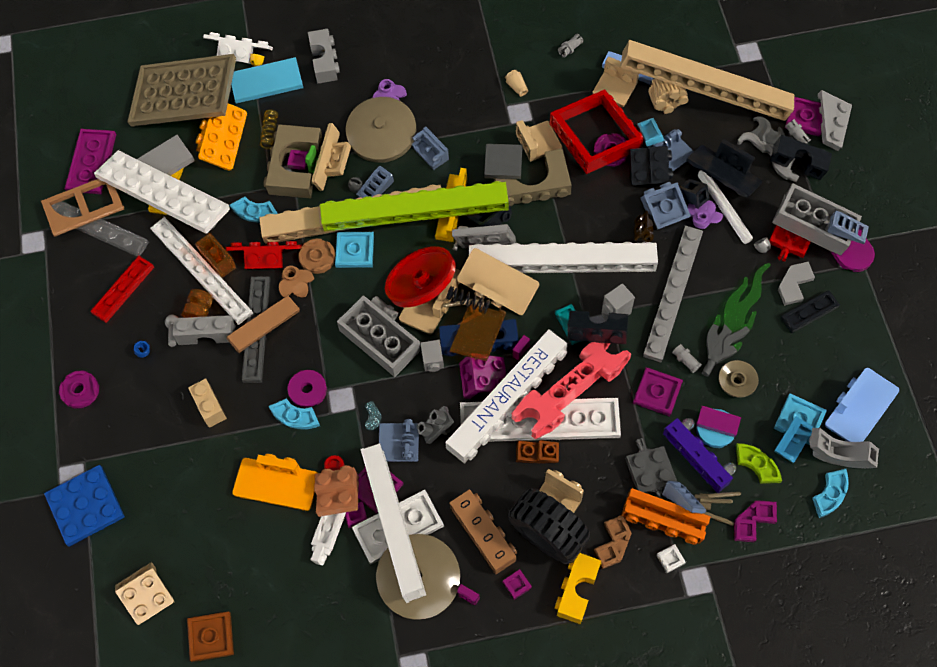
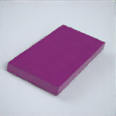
[65,129,116,194]

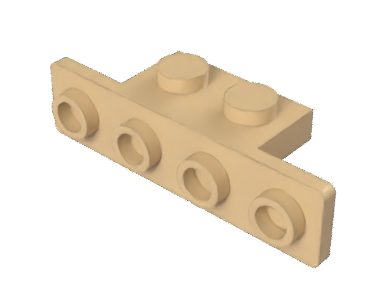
[312,123,351,191]

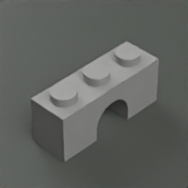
[308,29,340,84]
[173,315,236,345]

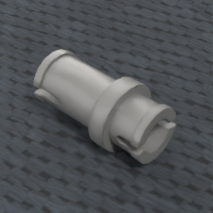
[558,34,583,57]
[785,119,811,143]
[371,296,398,321]
[672,344,702,373]

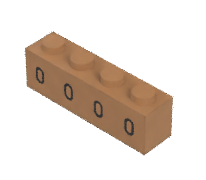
[449,489,517,575]

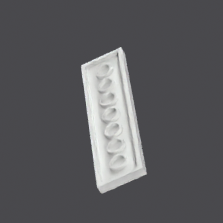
[94,150,230,234]
[460,398,621,442]

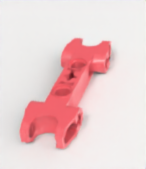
[512,342,631,439]

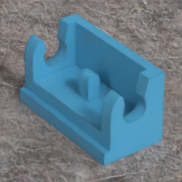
[774,416,813,463]

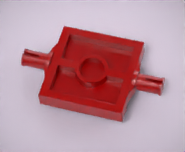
[769,225,811,261]

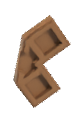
[594,516,632,569]

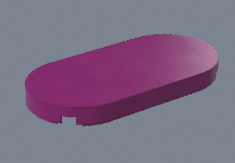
[830,230,875,272]

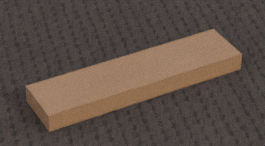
[227,296,300,353]

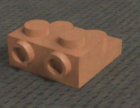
[314,465,359,517]

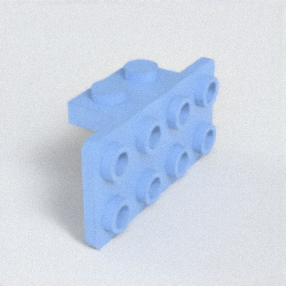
[825,368,899,442]

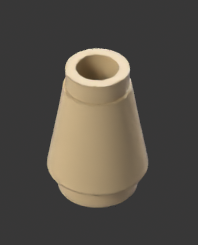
[505,70,528,97]

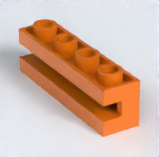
[621,488,711,545]

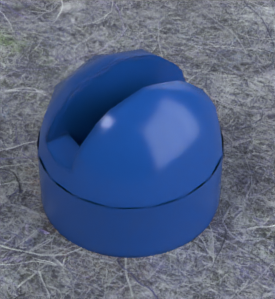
[134,341,150,358]

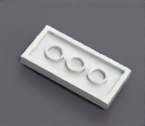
[352,490,444,565]

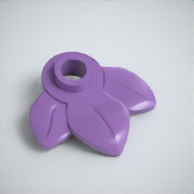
[373,79,407,100]
[687,200,723,229]

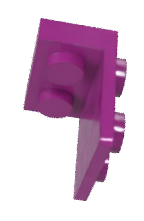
[459,353,506,399]

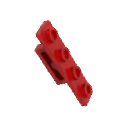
[226,241,302,269]

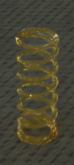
[260,110,278,149]

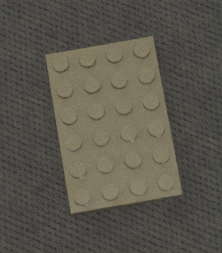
[128,54,236,126]

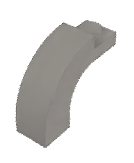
[809,428,879,468]

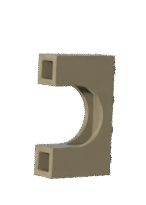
[264,125,323,198]
[493,149,572,206]

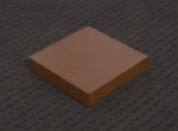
[187,611,234,662]

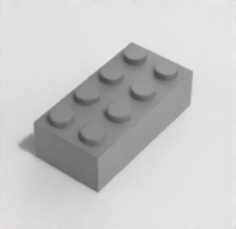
[772,184,862,256]
[337,295,421,377]

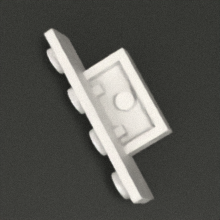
[203,32,273,64]

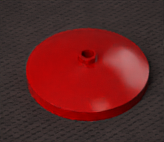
[385,246,456,308]

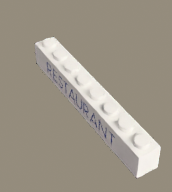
[445,330,567,463]

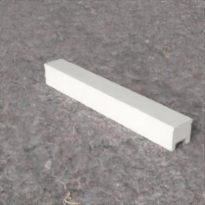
[361,443,426,603]

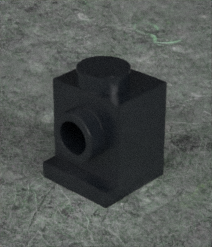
[679,179,709,209]

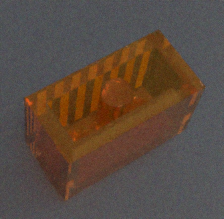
[195,233,237,278]

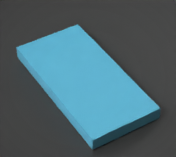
[231,57,303,104]

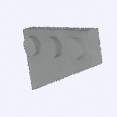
[818,90,852,151]

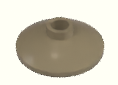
[719,360,759,398]

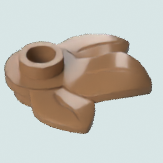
[279,266,314,298]

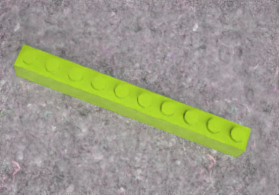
[320,181,509,232]

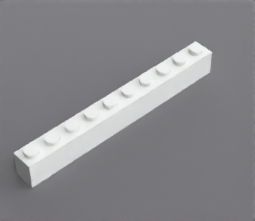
[469,242,658,273]

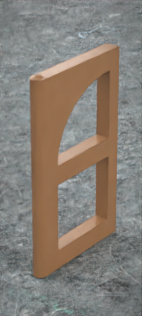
[41,179,124,237]

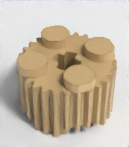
[648,79,689,114]

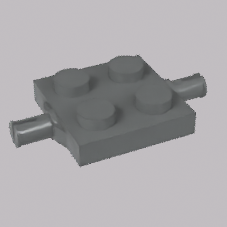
[625,438,677,501]

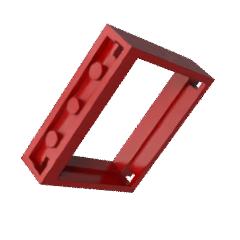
[549,89,644,174]

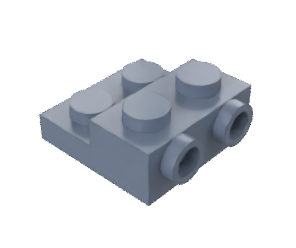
[640,182,691,230]

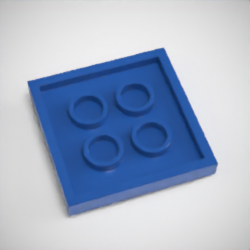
[44,465,125,547]

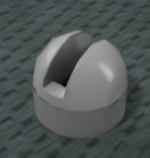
[754,237,771,253]

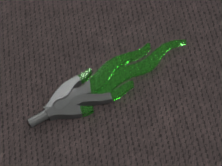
[702,263,770,377]

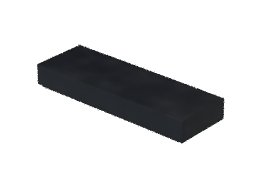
[780,290,840,333]

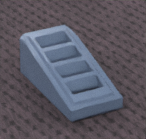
[356,166,394,198]
[827,210,869,244]
[662,481,706,514]

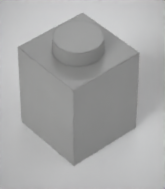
[420,340,444,372]

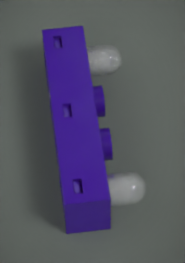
[663,418,736,493]

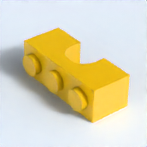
[554,553,601,624]

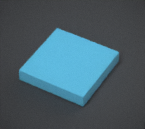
[335,232,374,268]
[773,393,827,445]

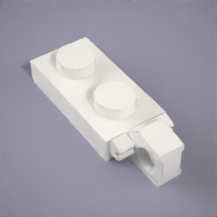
[311,512,346,566]

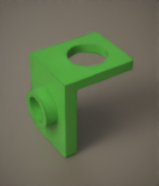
[305,145,330,177]

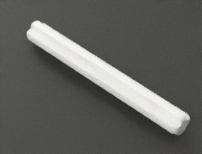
[698,170,753,244]

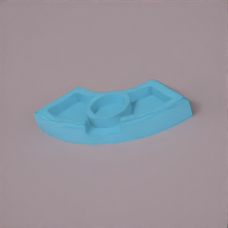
[229,197,278,222]
[269,398,320,429]
[812,469,848,518]

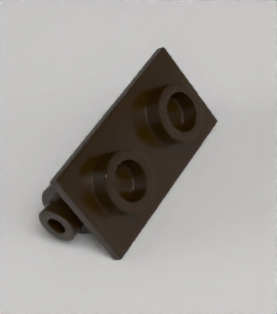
[634,211,654,242]

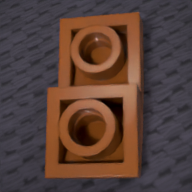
[516,440,559,463]

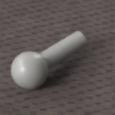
[165,315,179,347]

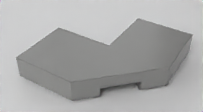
[778,262,815,306]

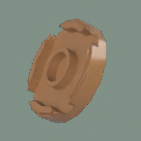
[298,238,336,274]

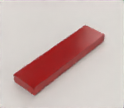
[90,256,154,323]

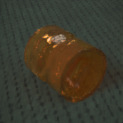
[181,289,214,318]

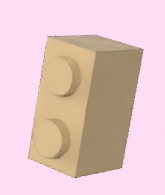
[188,379,227,428]

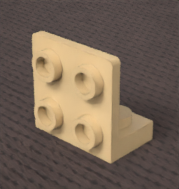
[593,56,639,107]
[516,120,562,162]
[539,469,584,513]
[115,562,174,625]

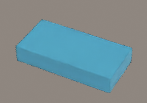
[637,118,664,147]

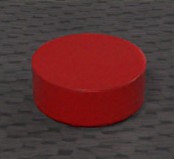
[324,455,345,471]

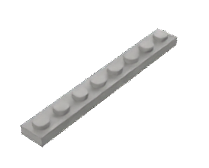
[643,226,703,363]

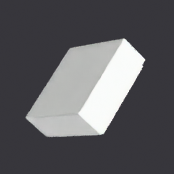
[656,544,686,573]

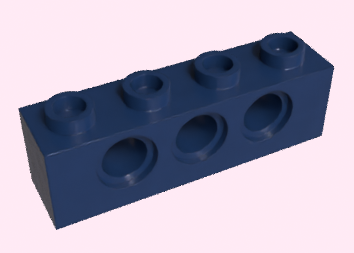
[439,319,518,356]

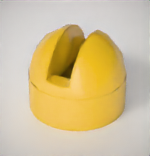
[250,54,264,67]

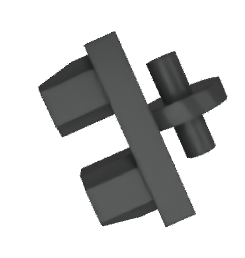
[416,406,454,444]

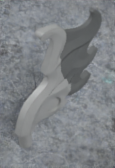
[737,117,799,182]

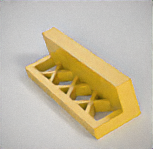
[435,168,468,242]

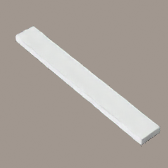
[151,217,253,325]

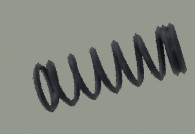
[446,286,490,314]

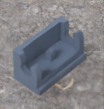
[412,127,449,170]

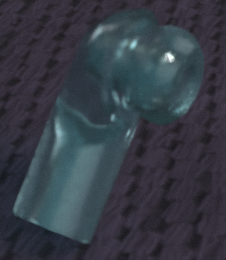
[365,401,382,430]

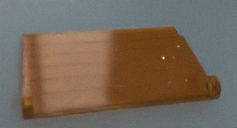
[450,305,506,361]

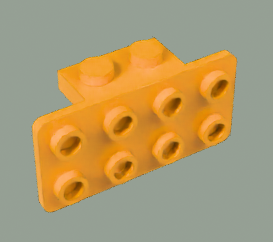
[195,103,247,171]
[233,454,318,511]

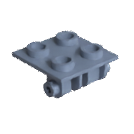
[648,129,694,171]
[379,419,419,462]

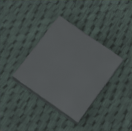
[484,144,522,179]

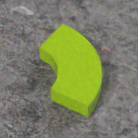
[736,443,782,484]

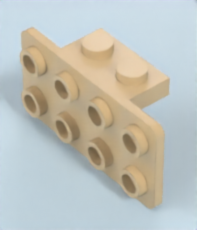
[457,248,539,315]
[399,268,461,335]

